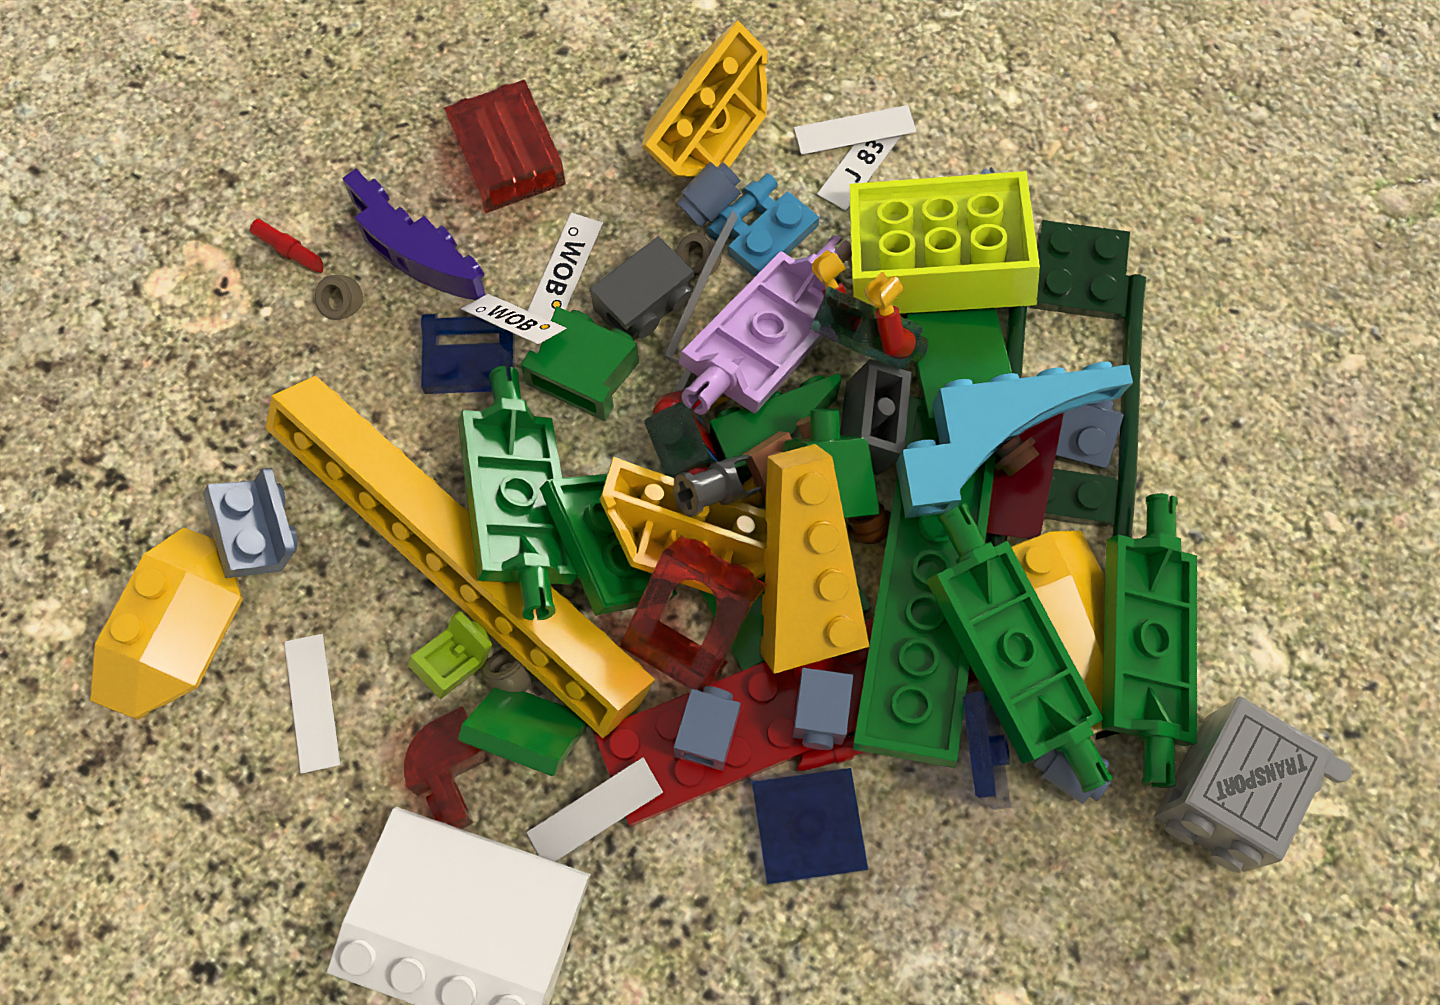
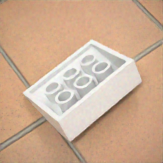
[327,807,591,1005]

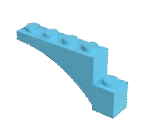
[896,362,1133,518]

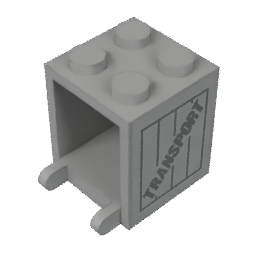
[1154,696,1352,873]

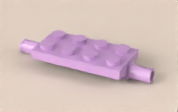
[679,235,854,415]

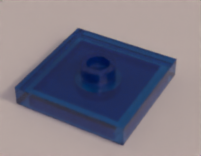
[963,691,1011,810]
[751,768,869,886]

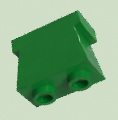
[521,306,639,421]

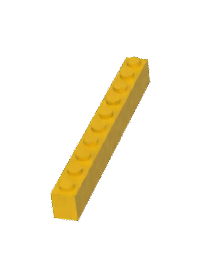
[265,375,655,738]

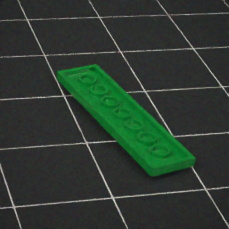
[853,397,996,768]

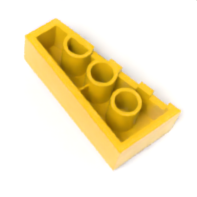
[760,444,870,674]

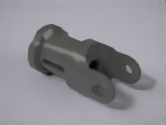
[673,455,762,517]

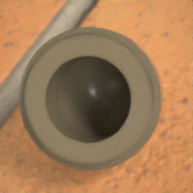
[676,233,722,278]
[315,275,363,320]
[482,649,534,692]

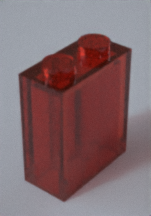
[444,79,566,213]

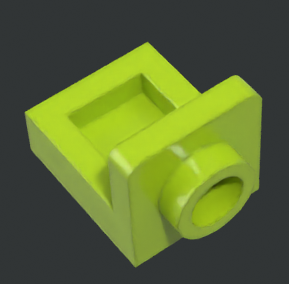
[407,611,492,700]

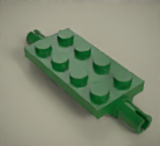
[458,366,578,621]
[1102,493,1197,788]
[926,503,1113,793]

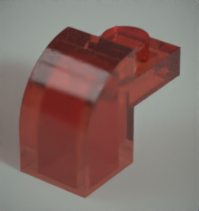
[404,706,490,829]

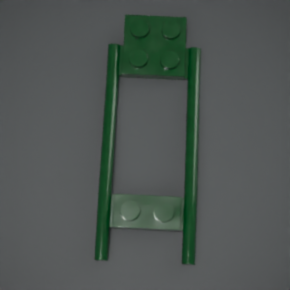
[988,220,1146,547]

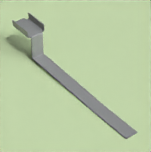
[664,210,738,391]

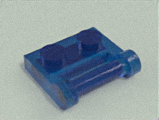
[421,313,515,394]

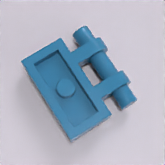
[706,173,820,277]

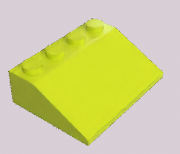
[849,171,1040,315]

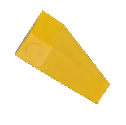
[1012,530,1105,734]

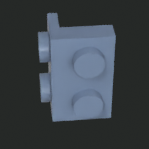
[1056,400,1124,468]

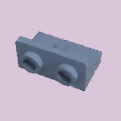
[203,468,298,578]

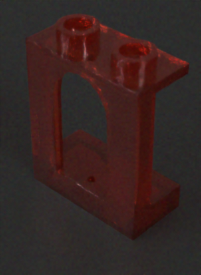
[619,535,767,692]

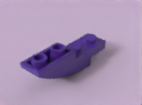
[342,168,486,301]

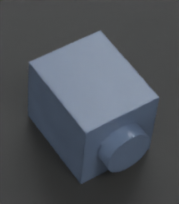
[792,668,853,750]
[674,686,741,771]

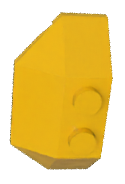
[641,20,768,178]
[600,457,768,598]
[90,527,243,720]

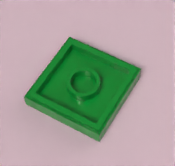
[458,687,587,776]

